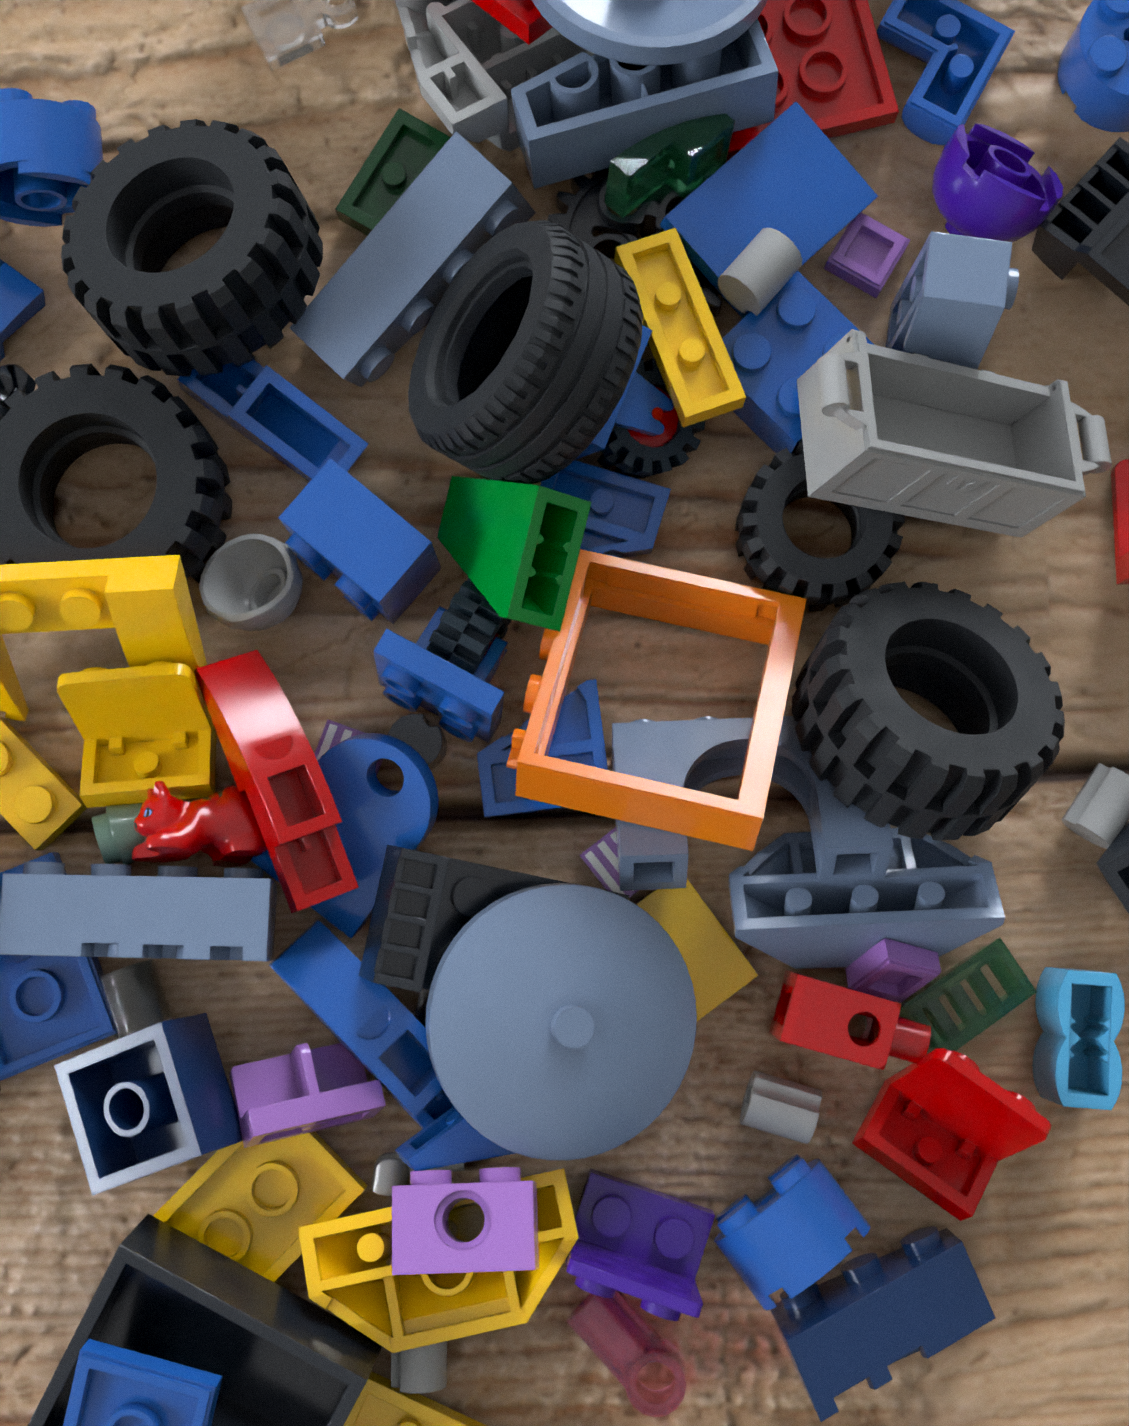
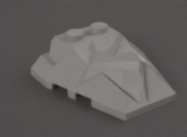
[395,0,594,152]

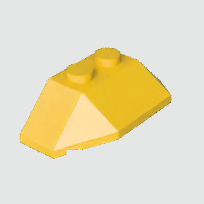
[298,1168,579,1353]

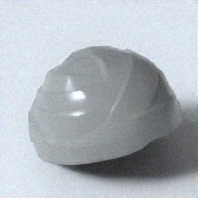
[199,534,303,631]

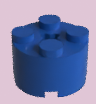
[1057,0,1129,132]
[0,88,103,227]
[714,1154,871,1311]

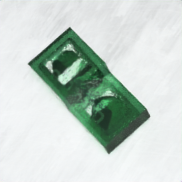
[605,113,735,218]

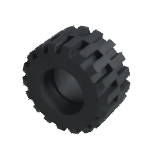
[735,442,905,611]

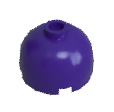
[932,123,1063,243]

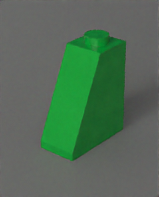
[437,476,591,631]

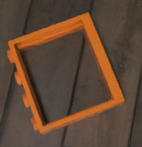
[506,549,807,851]

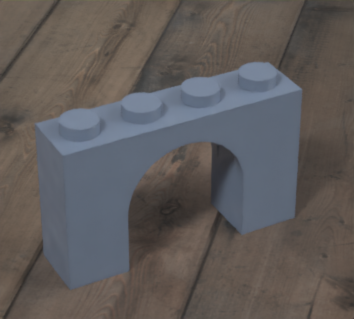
[612,716,894,891]

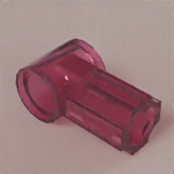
[567,1290,686,1417]

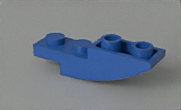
[269,920,453,1129]

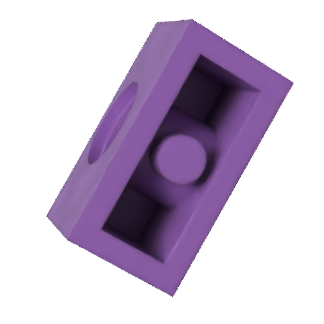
[392,1167,539,1275]

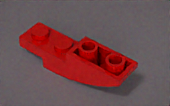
[194,650,359,914]

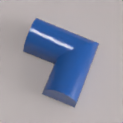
[876,0,1015,145]

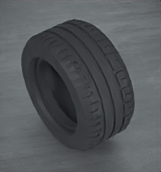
[408,220,643,484]

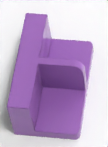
[229,1043,386,1148]

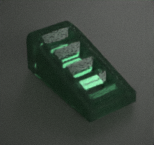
[899,938,1037,1055]

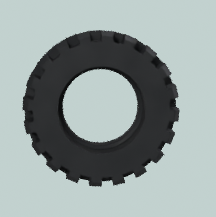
[61,119,323,376]
[0,363,232,583]
[792,581,1065,841]

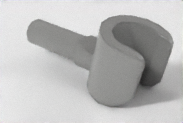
[371,1152,464,1196]

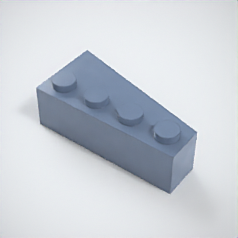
[511,18,778,189]
[290,131,536,387]
[0,862,277,961]

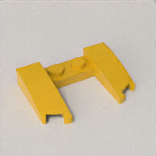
[0,555,207,721]

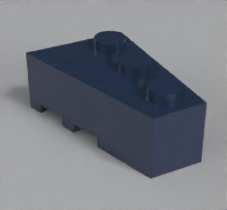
[771,1226,996,1422]

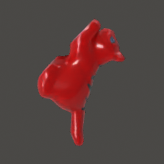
[132,781,267,867]

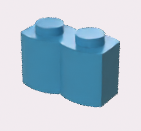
[1032,967,1125,1110]

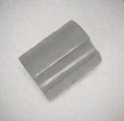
[718,228,802,316]
[1061,763,1129,849]
[740,1070,822,1144]
[391,1341,447,1394]

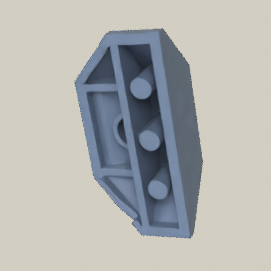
[728,828,1005,969]

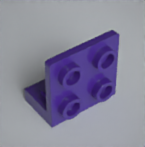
[566,1168,715,1321]

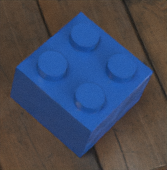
[722,270,874,453]
[278,458,441,624]

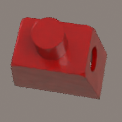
[769,970,931,1070]

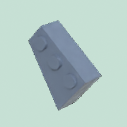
[886,231,1019,369]

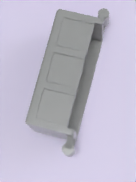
[797,329,1112,538]

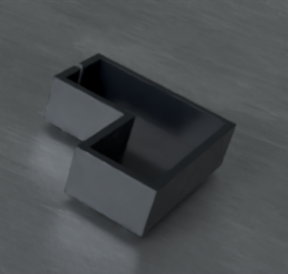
[28,1214,382,1426]

